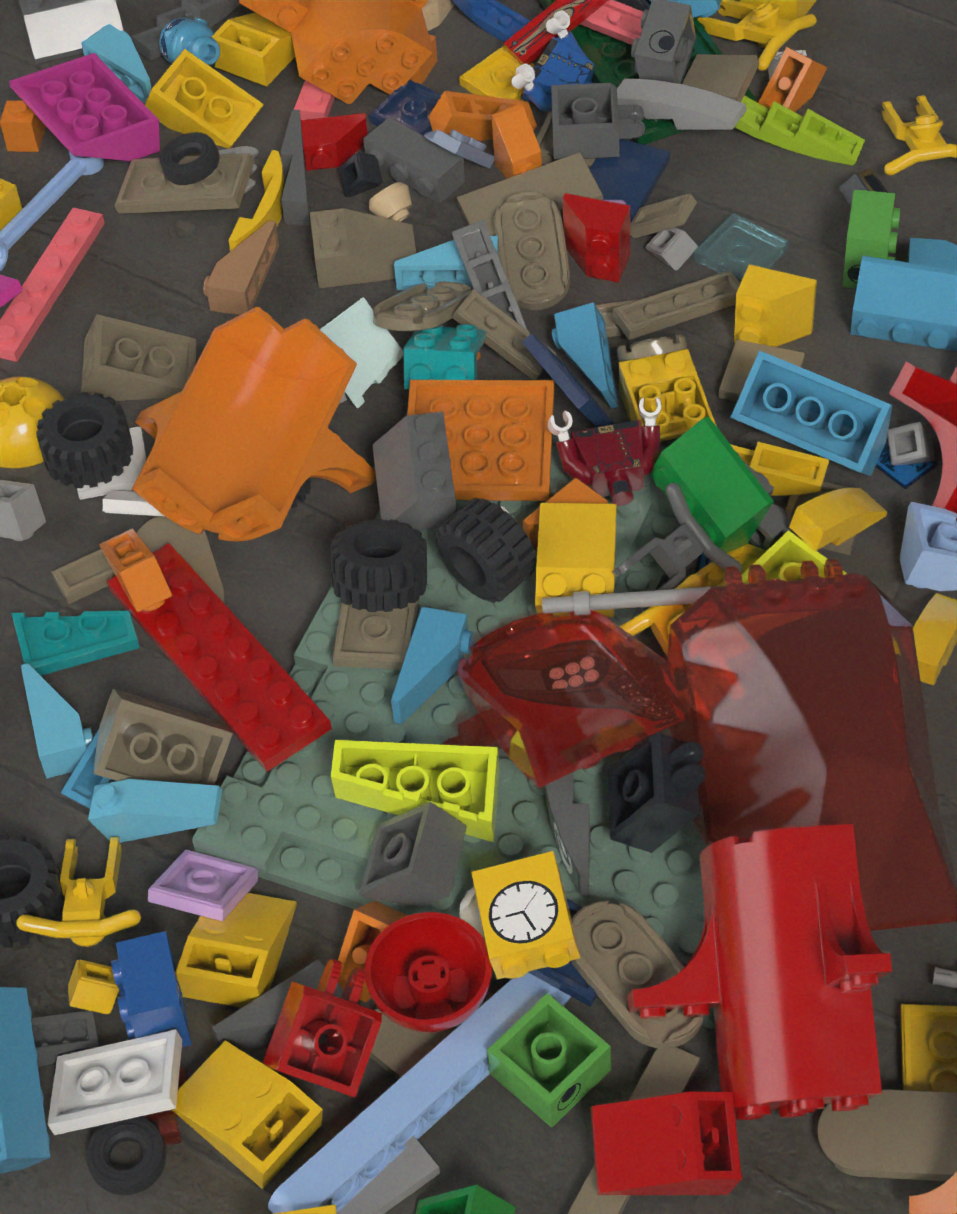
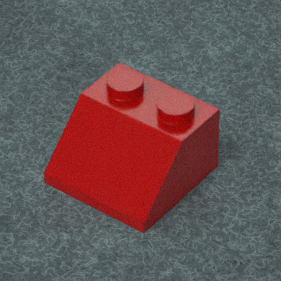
[563,193,631,283]

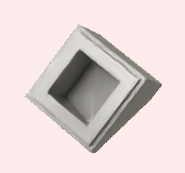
[645,227,698,271]
[887,422,935,466]

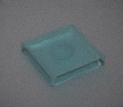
[694,213,789,283]

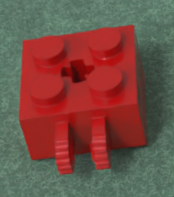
[262,959,382,1097]

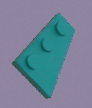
[11,611,140,676]

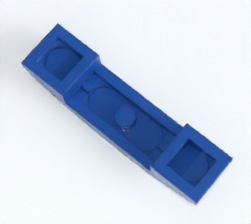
[453,0,530,42]

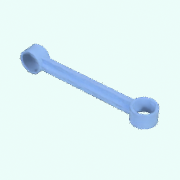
[0,151,104,271]

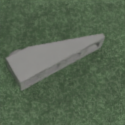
[0,480,46,541]

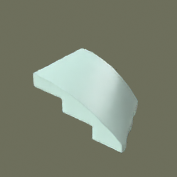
[320,297,404,408]

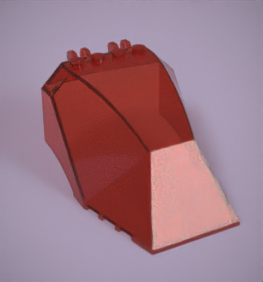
[662,559,957,931]

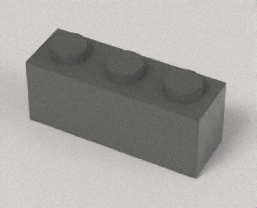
[363,117,465,204]

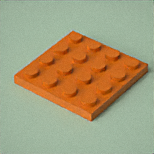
[407,380,555,501]

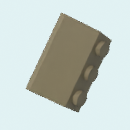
[93,689,233,785]

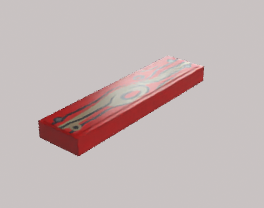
[503,0,609,65]

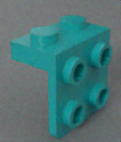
[404,324,486,389]

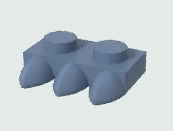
[424,129,494,169]

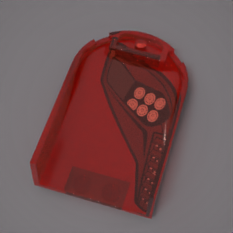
[458,610,686,788]

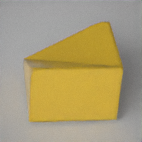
[68,959,119,1014]

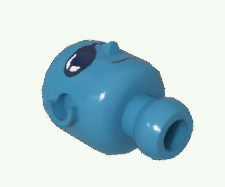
[159,17,220,66]

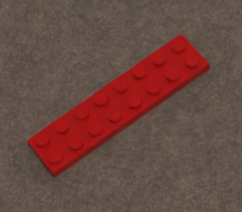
[107,543,332,772]

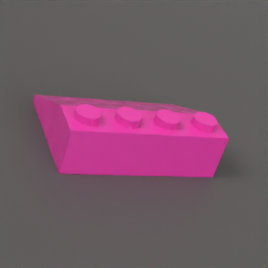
[9,53,160,161]

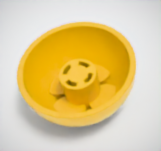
[0,376,65,468]

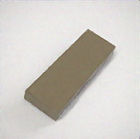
[452,289,556,380]

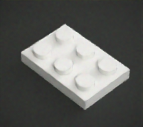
[47,1029,182,1135]

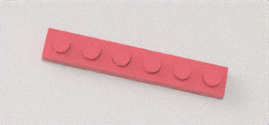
[0,207,105,362]

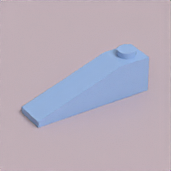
[900,502,957,591]

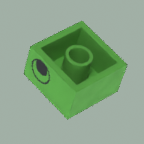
[842,190,901,289]
[487,993,611,1128]

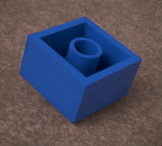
[111,931,192,1047]

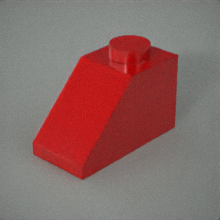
[301,113,368,171]

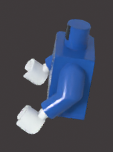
[512,10,595,111]

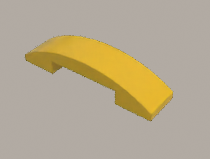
[229,150,285,251]

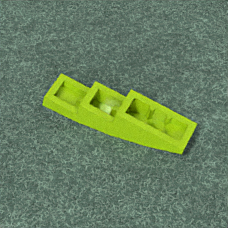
[735,96,865,166]

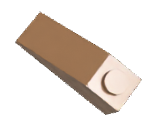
[203,221,279,315]

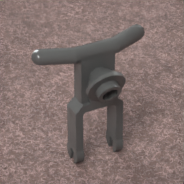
[612,482,742,612]

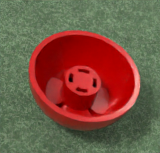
[364,912,492,1033]

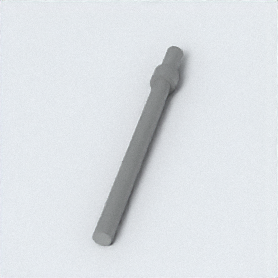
[542,582,781,615]

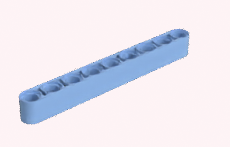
[268,973,571,1214]

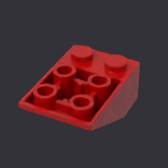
[591,1092,742,1195]

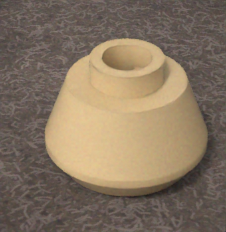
[369,182,412,222]

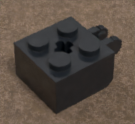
[607,733,706,853]

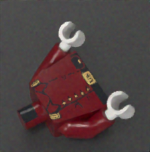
[548,397,661,506]

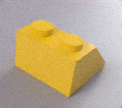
[734,264,817,347]

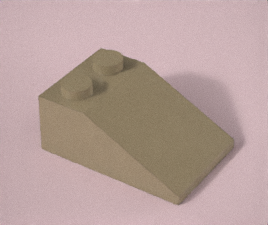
[310,208,416,288]
[81,314,196,401]

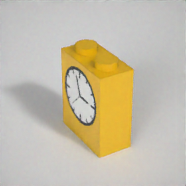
[471,851,580,980]

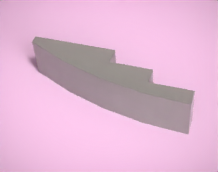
[617,79,747,130]

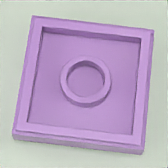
[148,850,258,922]

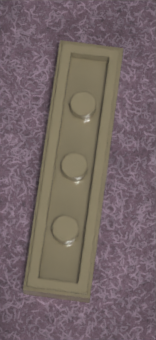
[612,270,740,340]

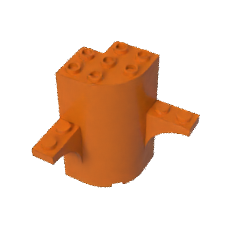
[239,0,433,104]
[132,307,376,541]

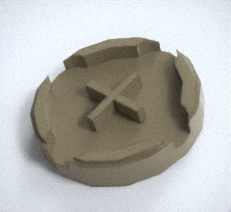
[616,334,688,361]

